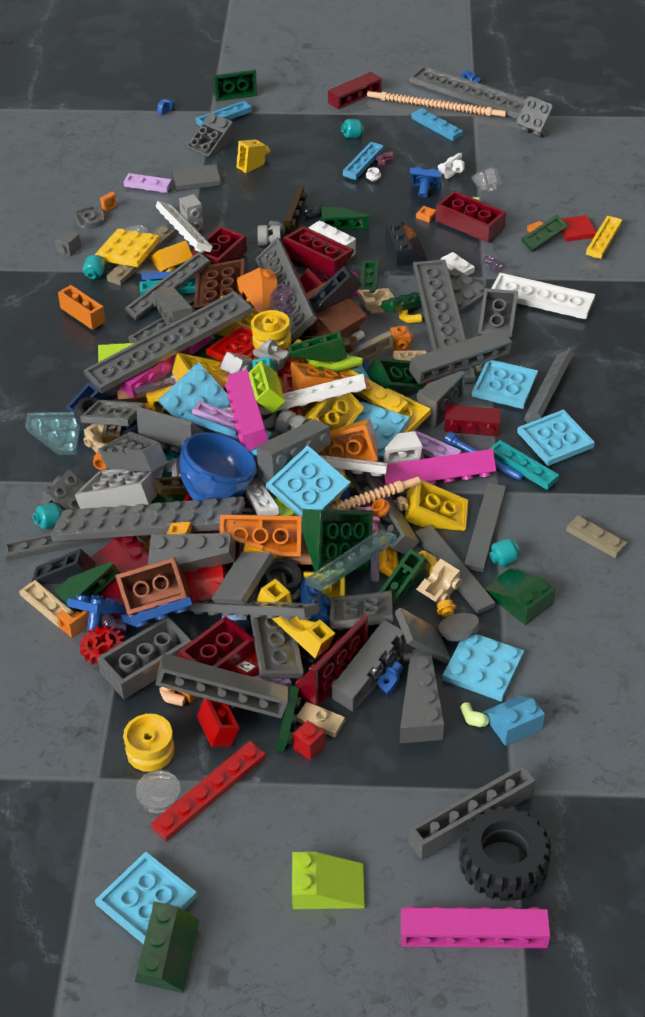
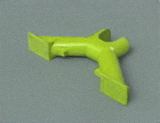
[306,355,363,373]

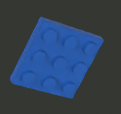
[121,596,192,627]

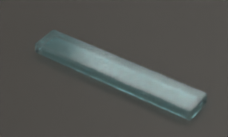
[306,529,396,591]

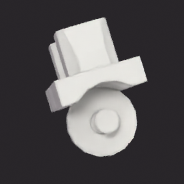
[438,153,465,179]

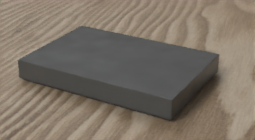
[172,164,221,191]
[80,400,147,426]
[212,552,274,605]
[395,608,451,664]

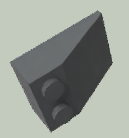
[478,288,519,338]
[417,371,465,428]

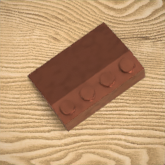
[194,259,249,311]
[306,280,368,337]

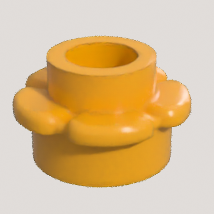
[437,599,456,617]

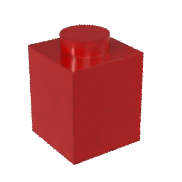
[293,720,325,761]

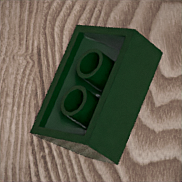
[212,69,257,102]
[135,901,199,993]

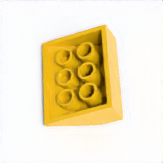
[172,353,230,388]

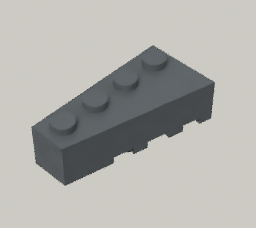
[152,287,192,326]
[98,432,168,472]
[332,620,404,712]
[399,655,444,744]

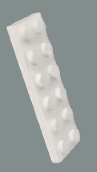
[492,273,595,319]

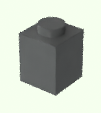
[55,229,81,256]

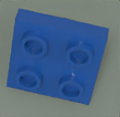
[409,167,443,198]
[299,578,332,630]
[67,595,126,631]

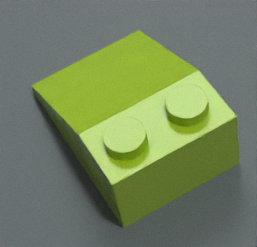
[292,852,364,909]

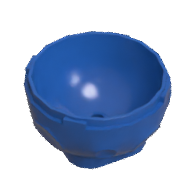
[179,432,257,501]

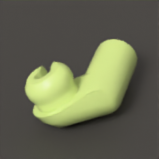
[460,703,489,727]

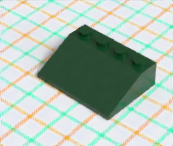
[302,509,373,572]

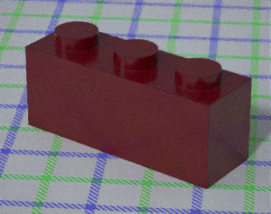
[444,404,501,437]

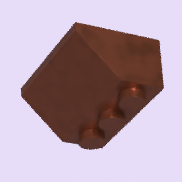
[115,557,191,615]

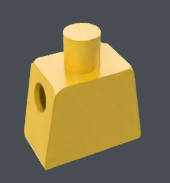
[237,140,270,173]

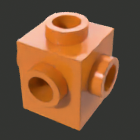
[390,326,413,354]

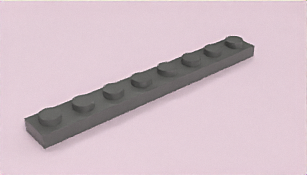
[186,599,319,620]

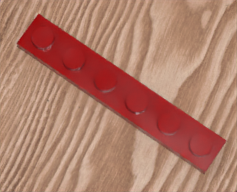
[151,741,266,842]

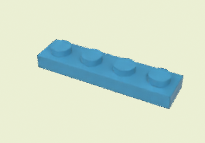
[195,101,252,126]
[412,108,463,141]
[343,142,384,180]

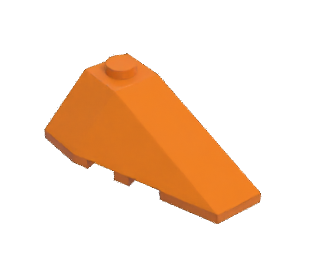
[237,268,279,315]
[291,362,370,391]
[318,419,378,461]
[220,515,302,557]

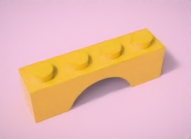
[257,579,335,658]

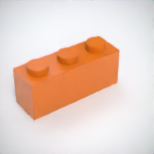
[58,285,105,330]

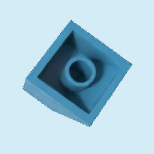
[483,696,545,746]

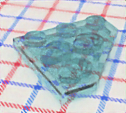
[25,412,81,455]

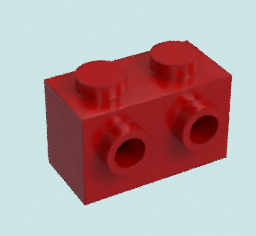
[197,698,239,747]

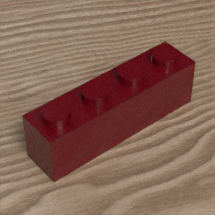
[328,72,382,110]

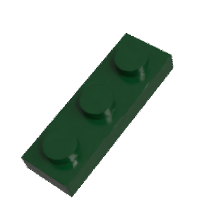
[521,214,567,252]
[360,261,379,293]
[381,292,422,313]
[275,685,301,752]

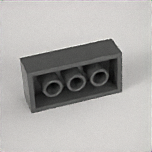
[98,617,191,699]

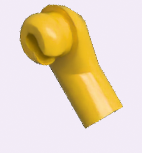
[398,310,422,324]

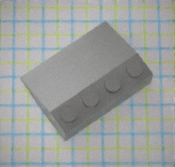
[75,465,165,509]

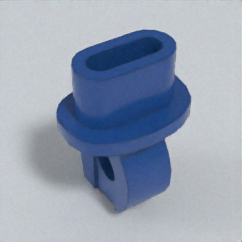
[460,70,482,83]
[157,99,175,114]
[378,661,404,696]

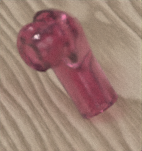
[376,151,394,166]

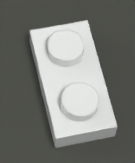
[441,252,475,276]

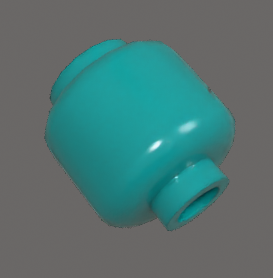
[341,119,364,139]
[82,255,105,279]
[33,503,62,529]
[489,538,520,567]

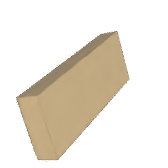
[19,580,74,627]

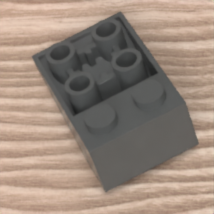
[186,112,238,158]

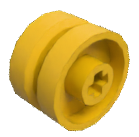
[251,310,291,350]
[123,714,175,772]

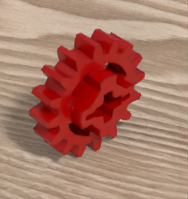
[79,625,125,665]

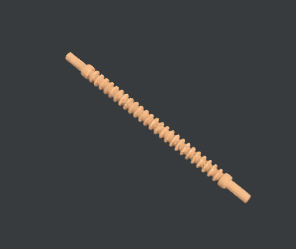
[367,91,506,117]
[326,477,420,509]

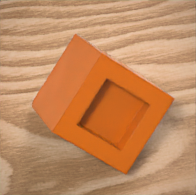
[56,610,89,638]

